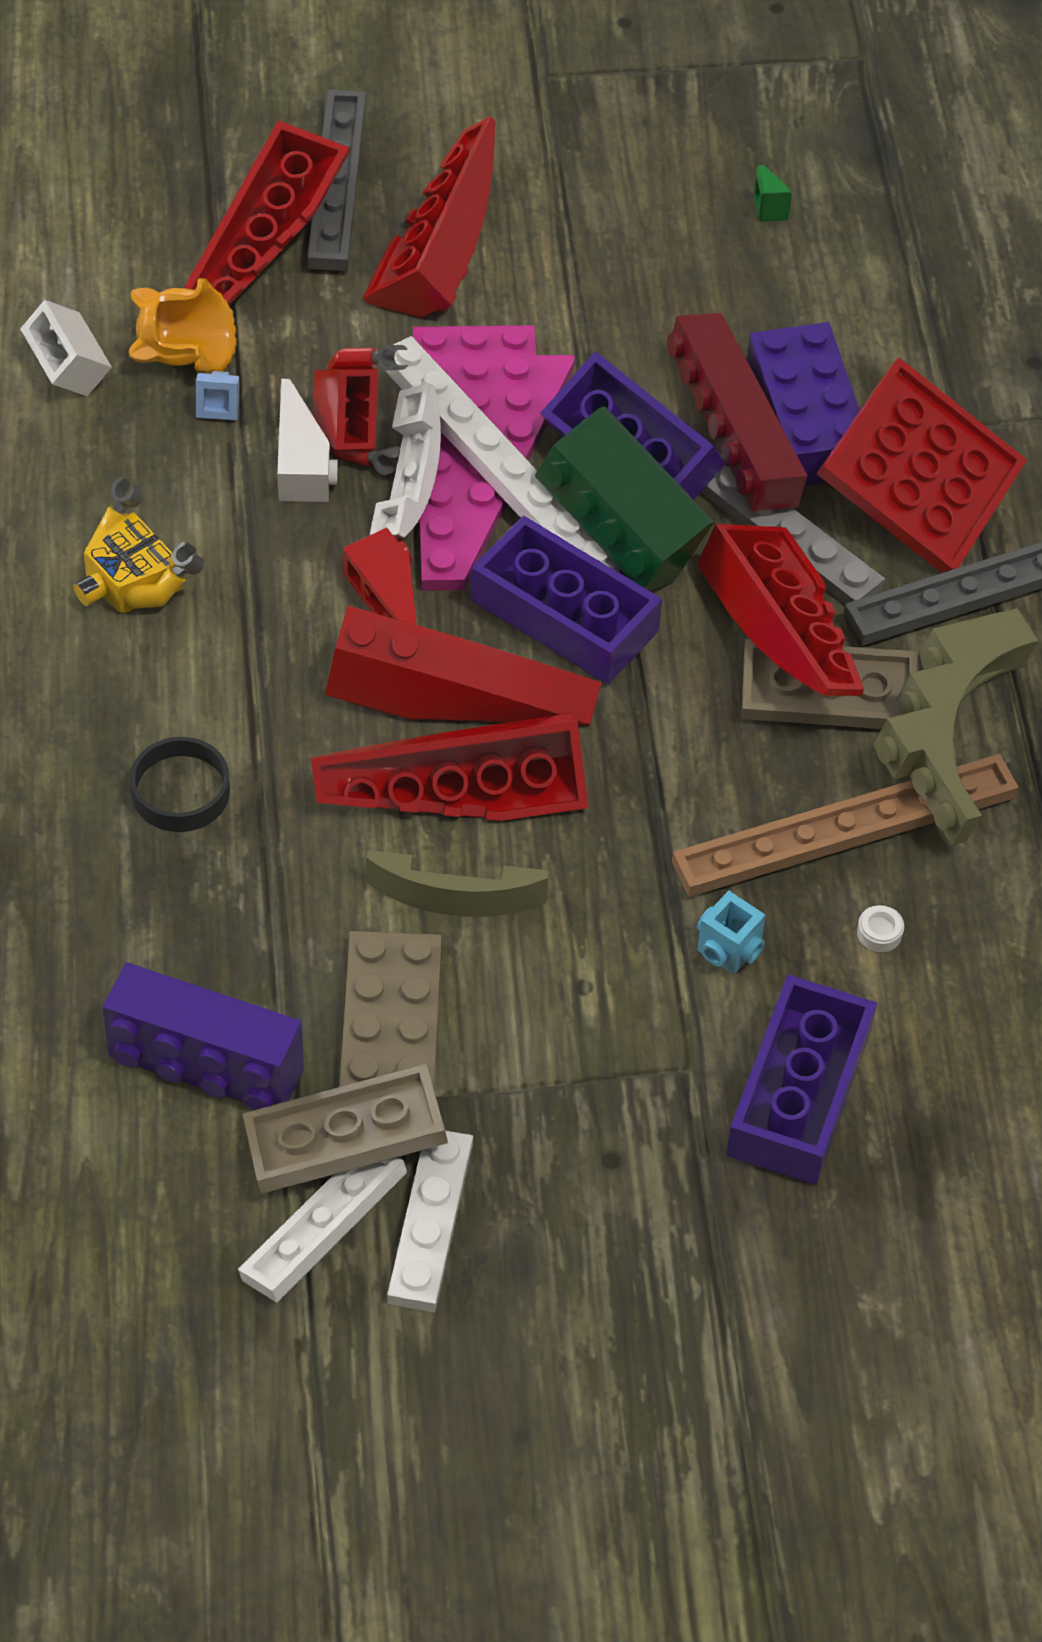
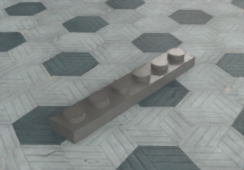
[308,89,366,271]
[843,542,1042,646]

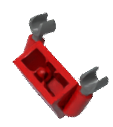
[312,345,408,475]

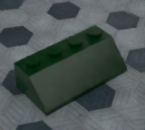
[534,406,714,590]

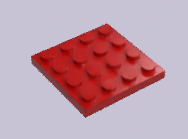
[816,357,1027,573]

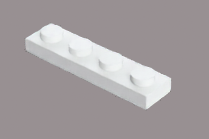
[387,1131,473,1313]
[238,1157,407,1303]

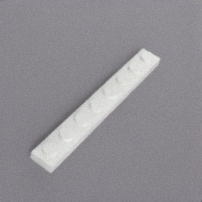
[385,336,620,572]

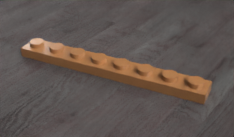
[672,754,1019,897]

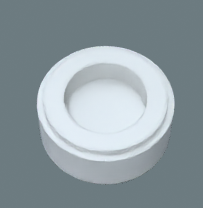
[857,905,904,952]

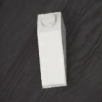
[277,379,338,502]

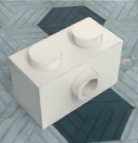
[20,300,112,396]

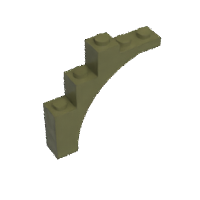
[873,608,1039,846]

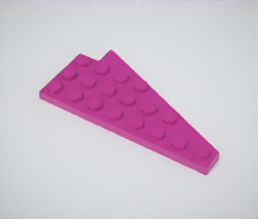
[413,325,575,591]

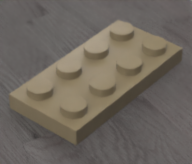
[741,639,918,729]
[339,931,442,1088]
[242,1064,448,1194]

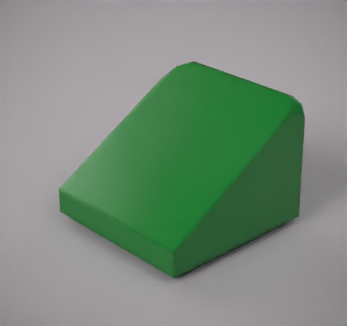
[753,165,792,222]

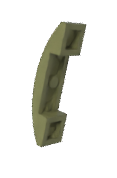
[366,850,549,917]

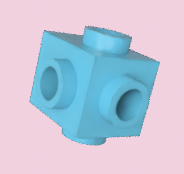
[697,890,766,974]

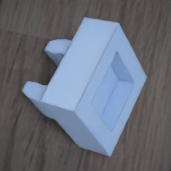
[196,371,239,420]

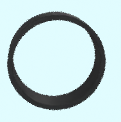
[130,737,230,832]

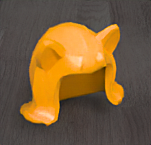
[129,278,237,374]

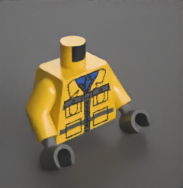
[73,478,204,613]

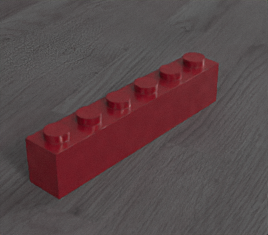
[667,313,807,512]

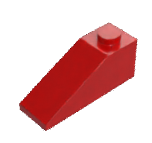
[343,528,416,625]

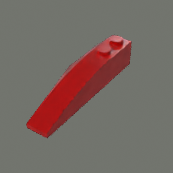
[363,116,496,318]
[184,120,350,306]
[697,524,864,696]
[325,605,602,725]
[311,713,589,821]

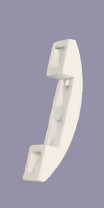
[370,383,441,539]

